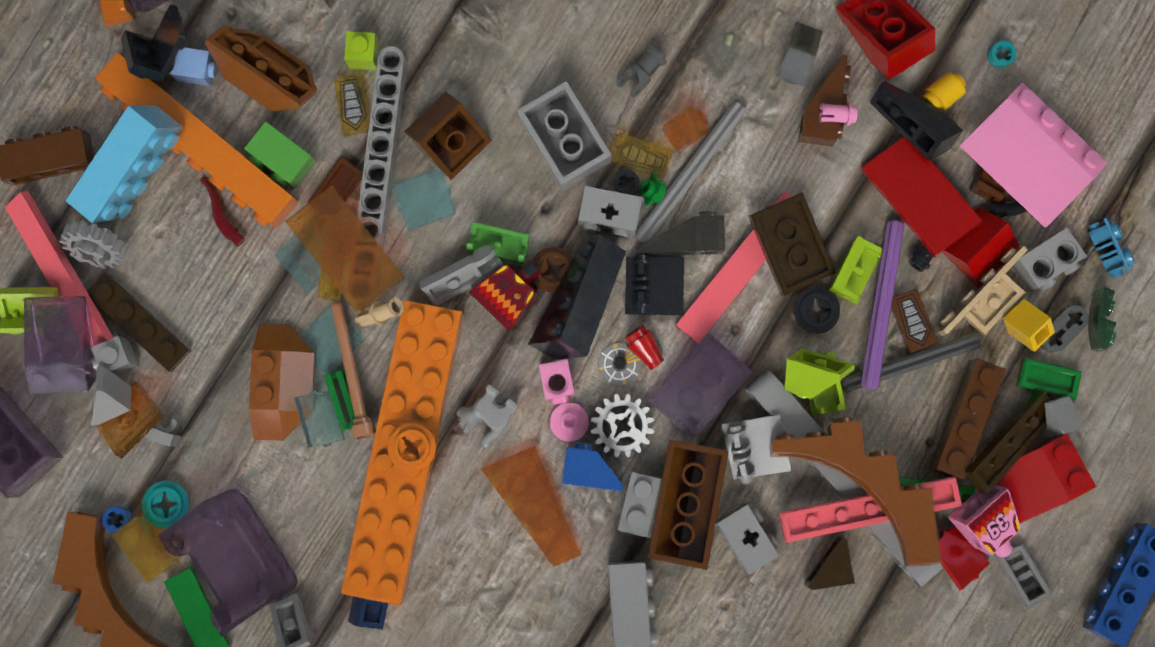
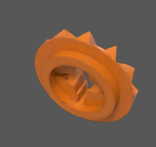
[388,424,436,472]

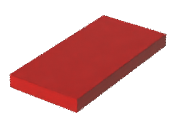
[861,137,982,258]

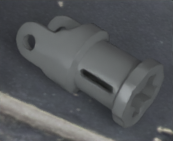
[617,45,667,97]

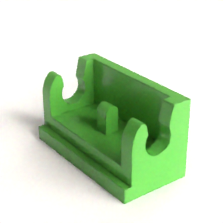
[467,222,530,267]

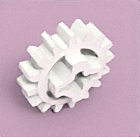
[591,394,654,457]

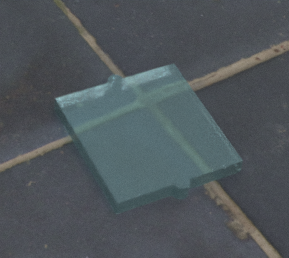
[392,169,455,231]
[275,225,344,294]
[300,307,364,374]
[294,391,345,448]

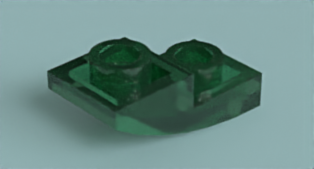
[1088,287,1117,352]

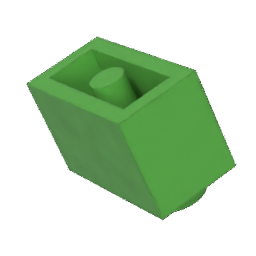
[244,121,316,188]

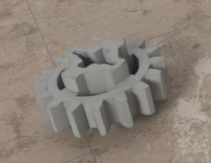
[59,221,127,269]

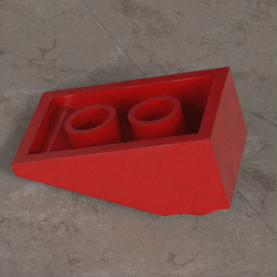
[835,0,936,80]
[996,434,1097,523]

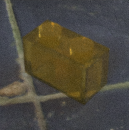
[112,516,181,583]

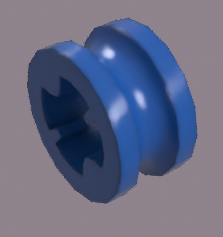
[102,506,133,533]

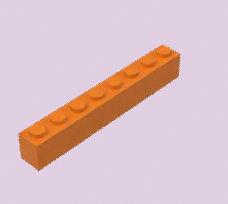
[95,52,299,229]

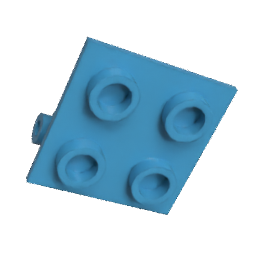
[1088,218,1135,279]

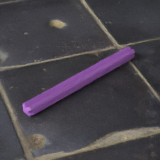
[861,220,904,390]

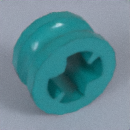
[987,41,1016,69]

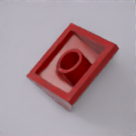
[942,207,1020,289]

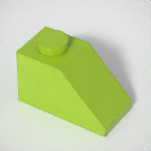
[785,348,855,399]

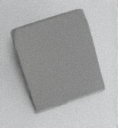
[1045,396,1084,434]

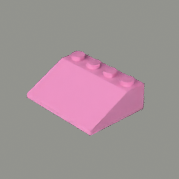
[960,82,1107,228]

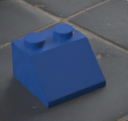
[562,442,623,491]

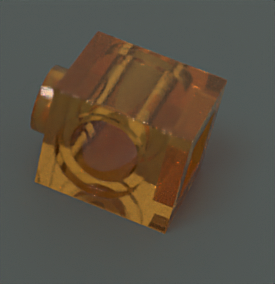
[662,105,709,154]

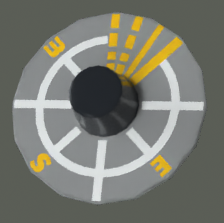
[598,343,641,386]

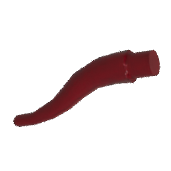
[200,177,245,247]

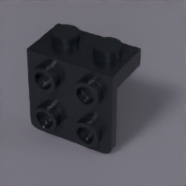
[121,4,187,83]

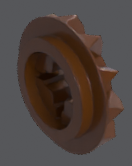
[532,247,573,294]

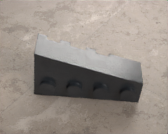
[528,235,626,359]

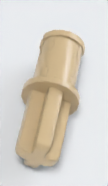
[355,298,404,327]

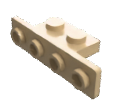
[938,245,1028,336]

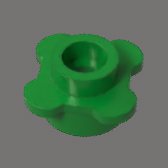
[640,172,667,206]

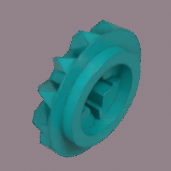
[142,481,190,528]

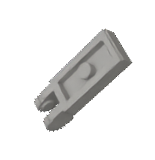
[419,245,503,306]

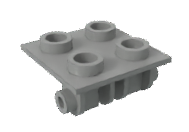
[721,414,792,484]

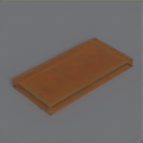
[285,186,405,314]

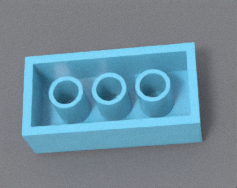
[66,106,183,223]

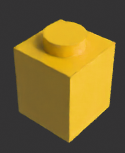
[1003,299,1055,352]

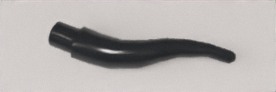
[990,201,1028,217]

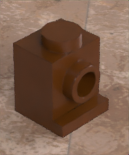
[969,168,1006,204]

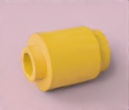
[922,72,966,111]

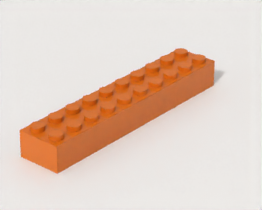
[341,300,464,606]

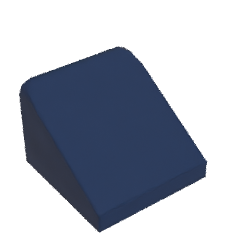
[348,596,388,630]

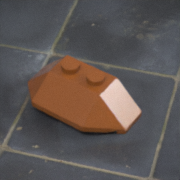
[205,25,317,111]
[249,323,315,441]

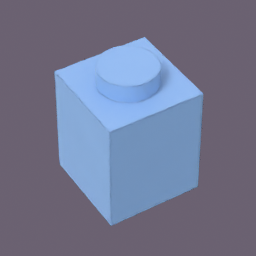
[170,47,218,86]

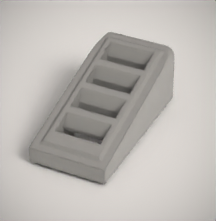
[996,543,1054,611]

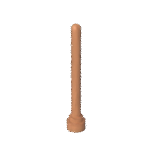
[331,301,376,440]

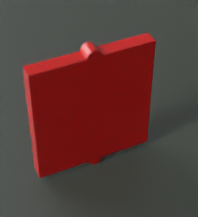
[938,524,990,591]

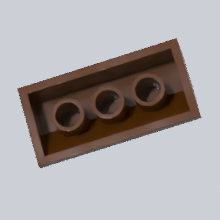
[648,440,729,570]

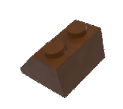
[404,92,492,180]

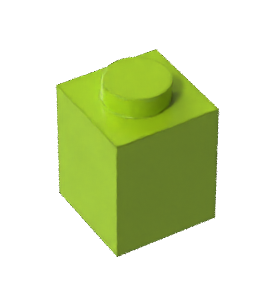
[344,31,380,70]

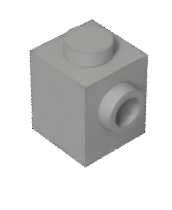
[91,336,139,375]

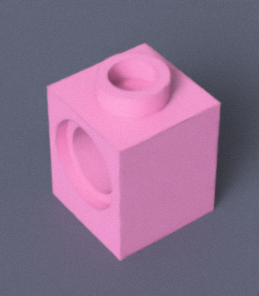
[539,359,575,405]

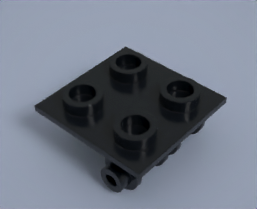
[625,254,684,316]

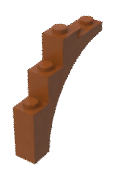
[769,417,941,567]
[52,511,170,647]

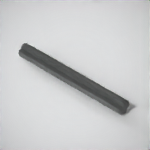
[841,333,981,393]

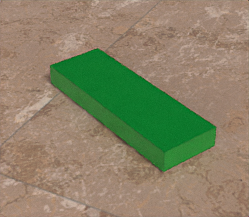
[164,567,231,647]

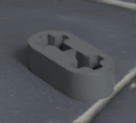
[1040,305,1089,353]

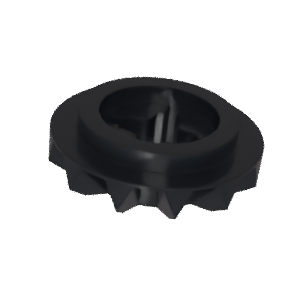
[793,287,840,334]

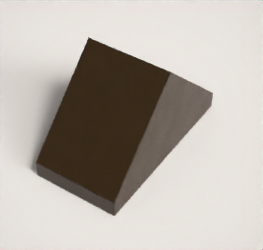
[804,536,855,590]

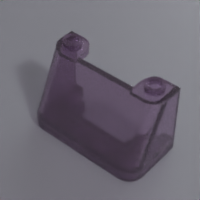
[158,488,298,637]

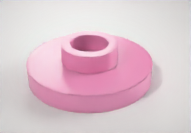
[550,403,589,442]

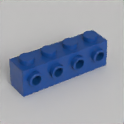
[1083,523,1155,647]

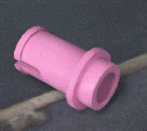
[819,102,858,126]

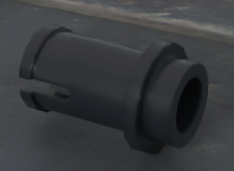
[908,244,934,272]

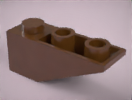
[798,55,851,147]

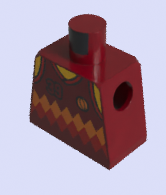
[469,260,542,331]

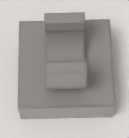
[142,414,181,447]

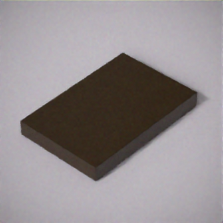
[748,192,836,296]

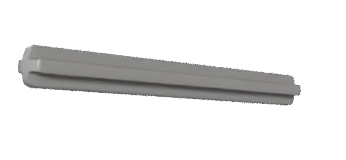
[635,101,746,245]

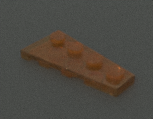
[481,446,581,567]

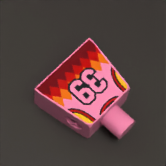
[948,485,1021,557]

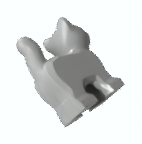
[456,384,519,448]

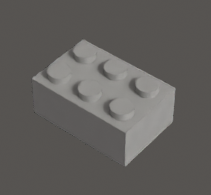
[516,81,612,191]
[608,559,657,647]

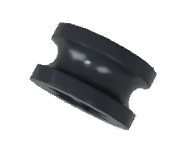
[614,170,640,196]

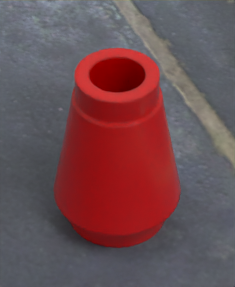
[624,325,664,370]

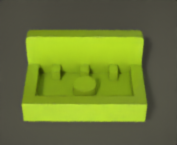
[0,287,64,335]

